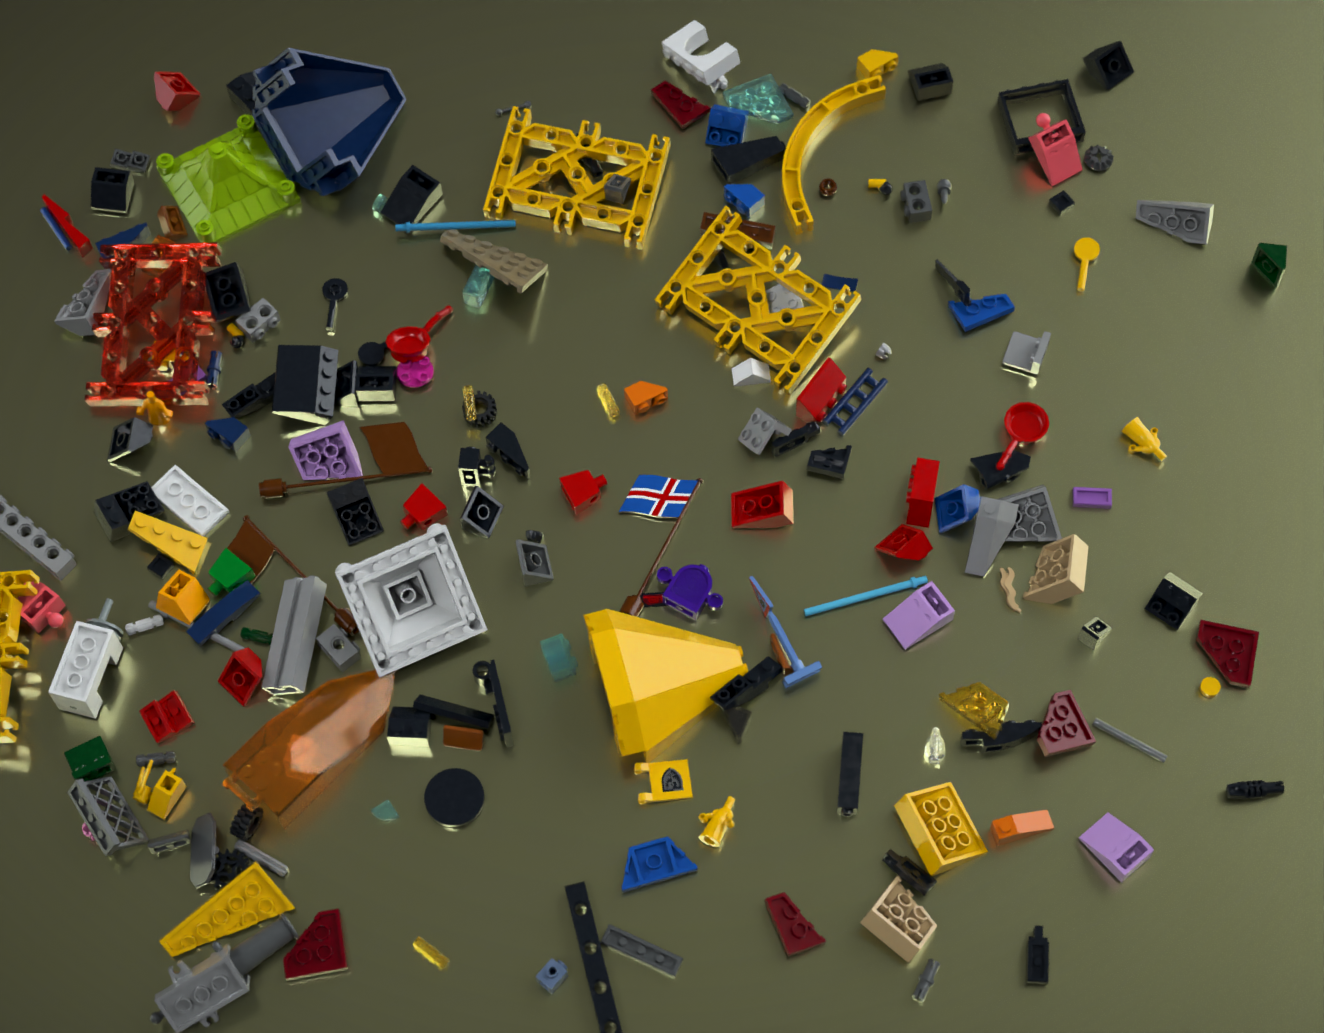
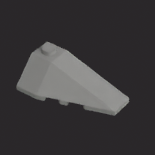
[1136,200,1214,244]
[54,269,113,336]

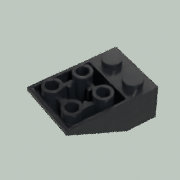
[380,165,443,224]
[326,478,384,546]
[94,481,165,542]

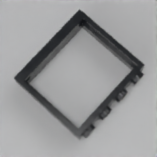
[997,79,1086,155]

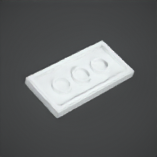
[151,465,229,536]

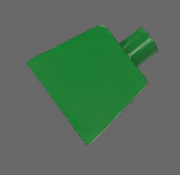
[207,548,256,597]

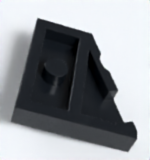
[806,445,852,479]

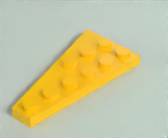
[159,861,295,957]

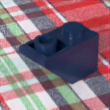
[205,417,251,452]

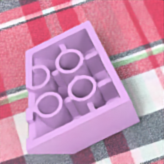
[288,420,363,480]

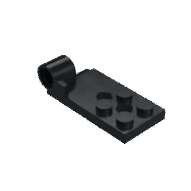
[472,660,514,747]

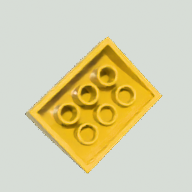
[894,782,988,876]

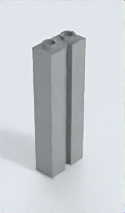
[262,575,327,695]

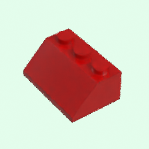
[796,357,847,423]

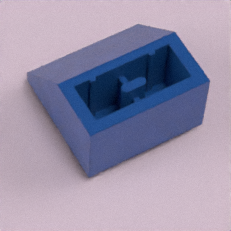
[705,104,749,146]

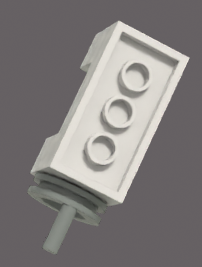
[48,598,123,719]

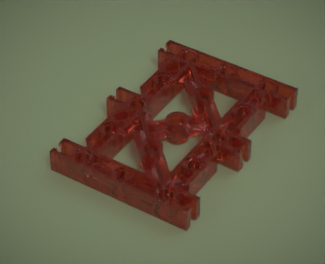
[84,242,222,407]

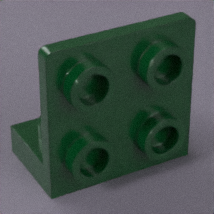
[64,736,116,782]

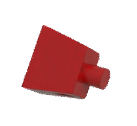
[559,470,608,515]
[400,483,448,530]

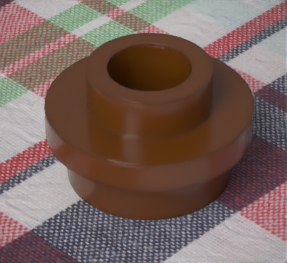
[819,178,837,196]

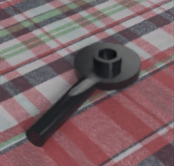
[322,278,348,331]
[358,341,388,366]

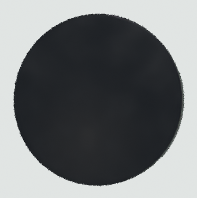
[424,768,485,828]

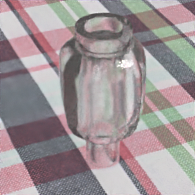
[925,727,945,764]

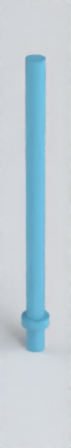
[803,575,928,617]

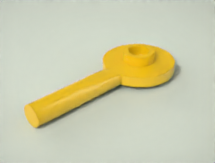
[1074,237,1100,292]

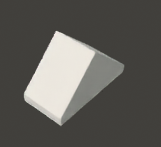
[732,358,771,387]

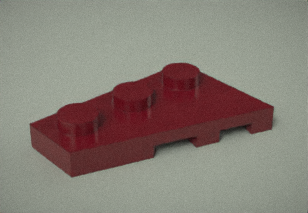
[651,80,711,129]
[765,892,827,957]

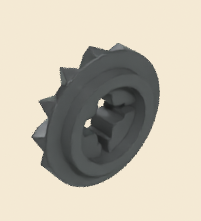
[1084,144,1114,171]

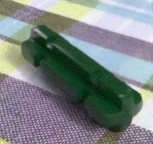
[240,627,273,645]

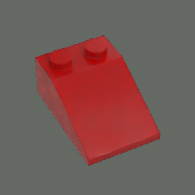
[731,480,794,528]

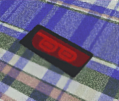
[640,592,668,607]

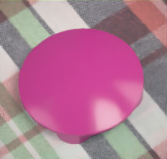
[396,356,434,388]

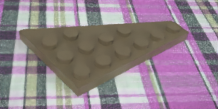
[440,229,548,293]

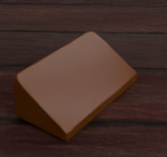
[157,206,188,242]
[770,633,794,676]
[443,725,485,751]

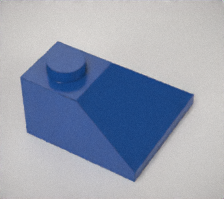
[935,484,980,533]

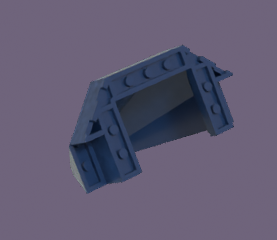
[252,47,407,196]

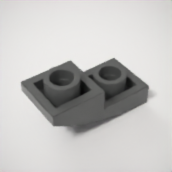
[110,148,150,172]

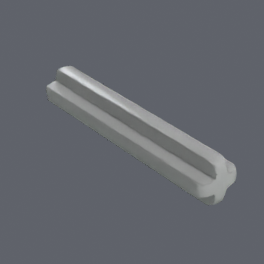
[234,839,288,877]

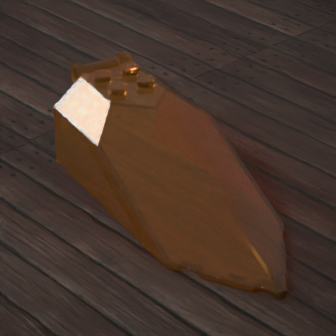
[222,670,397,829]

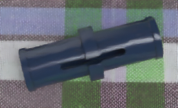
[205,351,223,389]

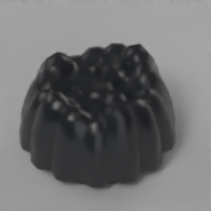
[526,530,544,543]

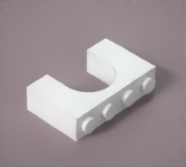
[662,20,740,86]

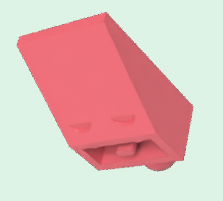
[1028,113,1083,186]
[17,581,66,634]

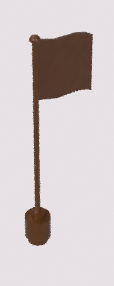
[259,422,433,499]
[227,515,359,636]

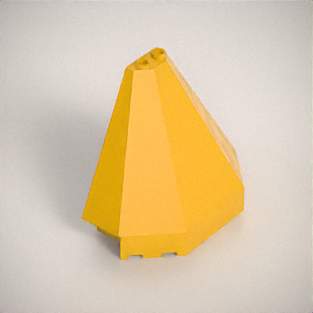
[583,608,748,763]

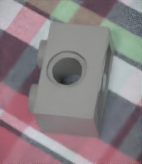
[316,624,361,673]

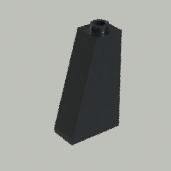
[711,136,786,184]
[837,732,863,817]

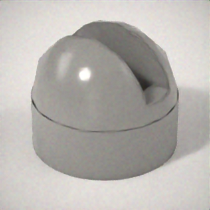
[875,343,891,359]

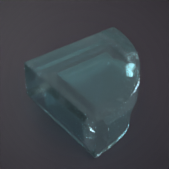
[371,800,399,821]

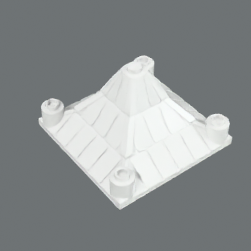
[335,523,487,677]

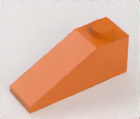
[990,810,1054,847]

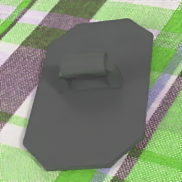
[190,812,219,888]

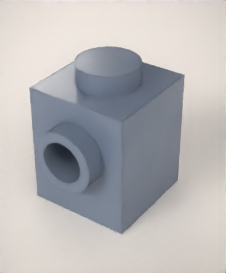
[535,958,568,994]

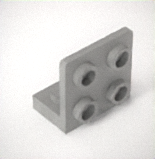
[1002,331,1051,375]
[738,407,792,455]

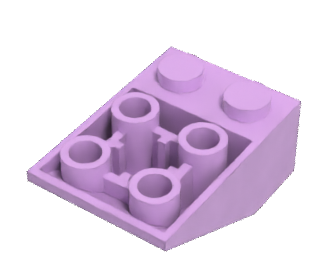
[883,581,955,650]
[1079,812,1154,883]

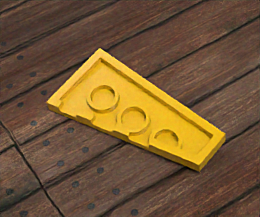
[128,511,208,574]

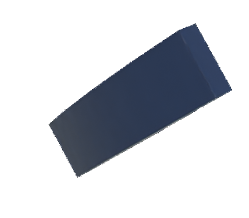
[186,580,261,646]

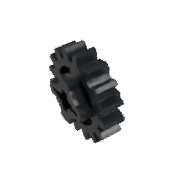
[210,849,250,890]

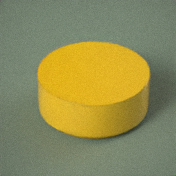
[1200,677,1221,698]

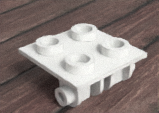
[766,284,804,318]

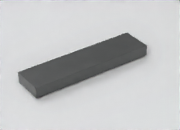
[600,924,683,978]

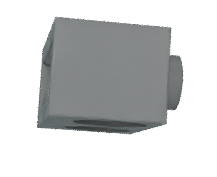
[235,298,280,343]

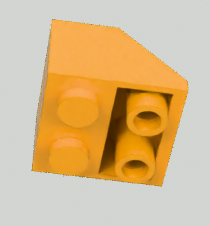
[156,570,210,625]

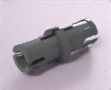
[912,959,941,1002]

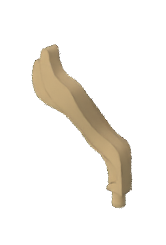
[999,567,1022,613]

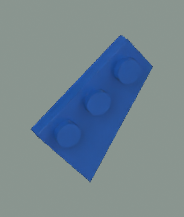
[948,294,1015,332]

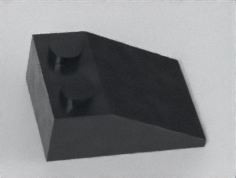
[202,262,251,323]

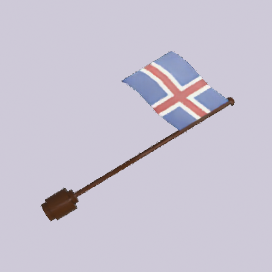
[619,475,703,617]

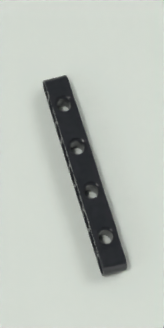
[564,881,622,1033]

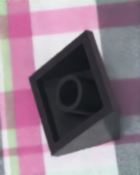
[334,360,358,407]
[460,486,504,539]

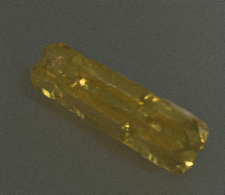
[597,383,620,417]
[463,385,477,421]
[413,937,449,968]

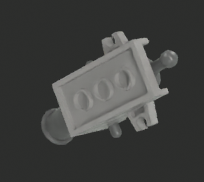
[150,913,299,1033]

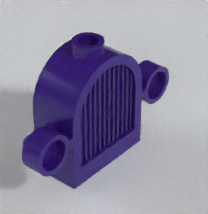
[657,564,723,620]

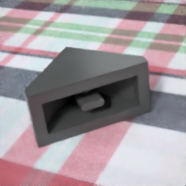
[604,174,631,204]

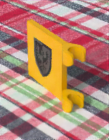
[634,759,693,805]

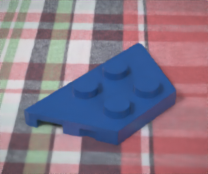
[622,836,698,893]

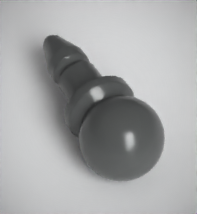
[937,179,951,204]

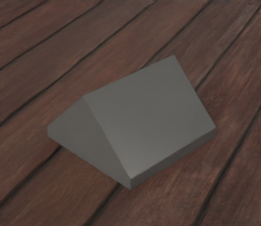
[515,539,554,586]

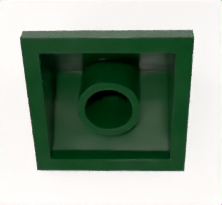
[1251,243,1287,288]

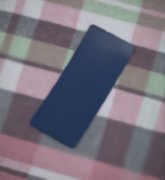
[822,274,858,291]

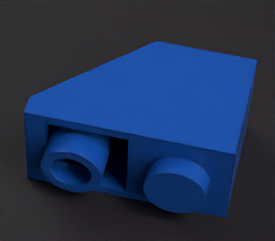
[724,184,765,218]

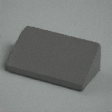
[148,829,191,854]

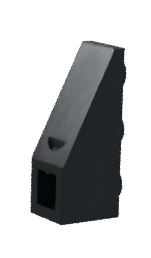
[486,422,531,479]

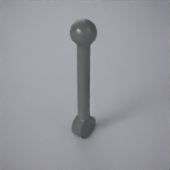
[495,101,531,116]

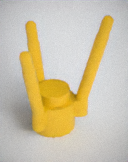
[132,759,176,804]

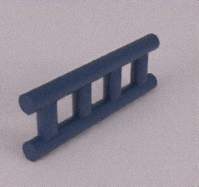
[823,368,888,436]

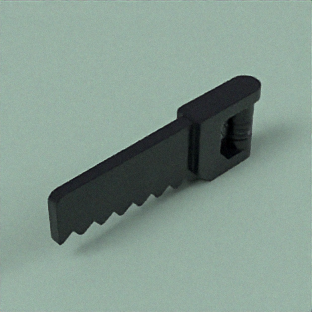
[935,259,971,306]

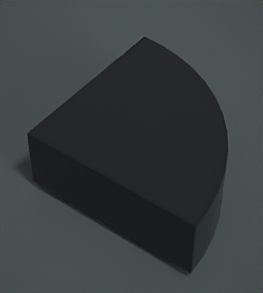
[715,249,729,269]

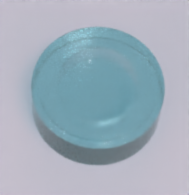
[372,194,388,213]

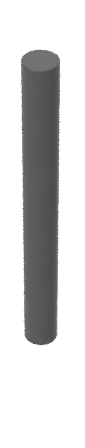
[1092,718,1167,763]

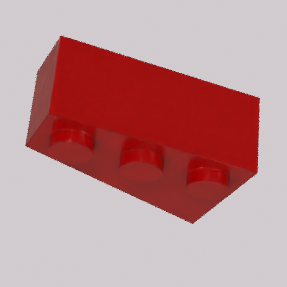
[906,457,940,528]

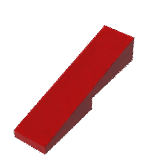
[41,194,93,258]

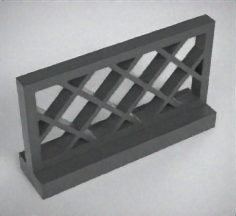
[67,776,149,857]

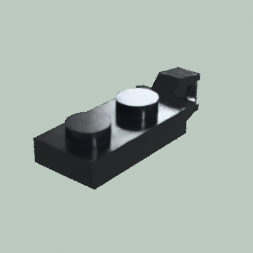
[771,421,820,457]
[882,849,937,896]
[1027,926,1049,984]

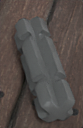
[778,83,810,108]
[136,751,176,767]

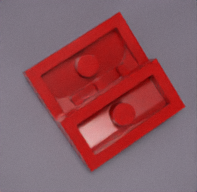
[139,690,195,743]

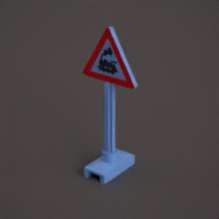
[749,576,823,689]

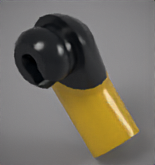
[868,179,893,195]
[227,323,244,348]

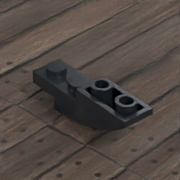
[222,372,275,418]
[710,656,782,710]
[960,720,1042,753]

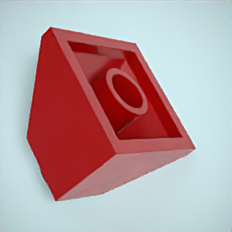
[154,72,201,111]
[875,524,933,560]
[218,647,262,707]

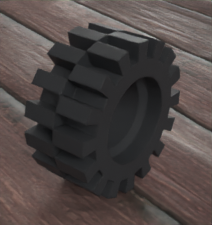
[462,391,497,428]
[230,802,264,841]

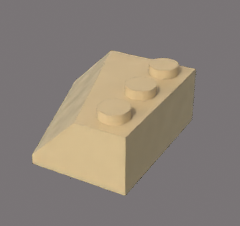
[1022,534,1089,604]
[860,875,937,963]

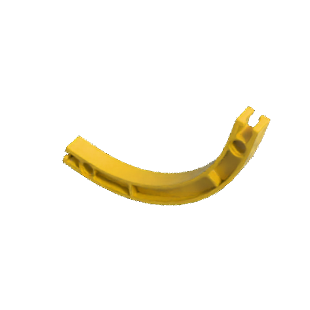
[782,75,886,235]

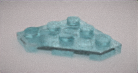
[723,73,794,124]

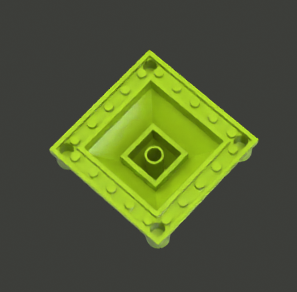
[156,114,301,249]

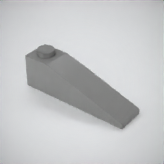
[965,496,1019,576]

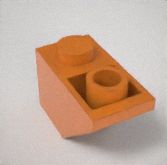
[624,381,668,415]

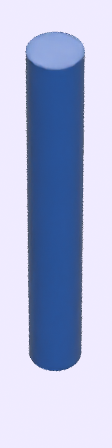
[40,207,73,251]

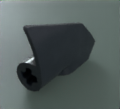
[970,451,1031,490]

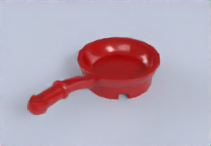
[386,305,453,363]
[996,402,1049,470]

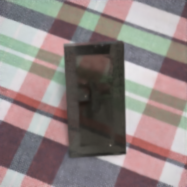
[722,706,752,744]

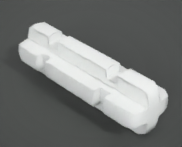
[125,614,164,635]

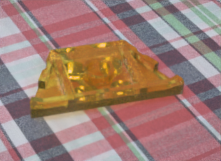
[939,682,1009,739]

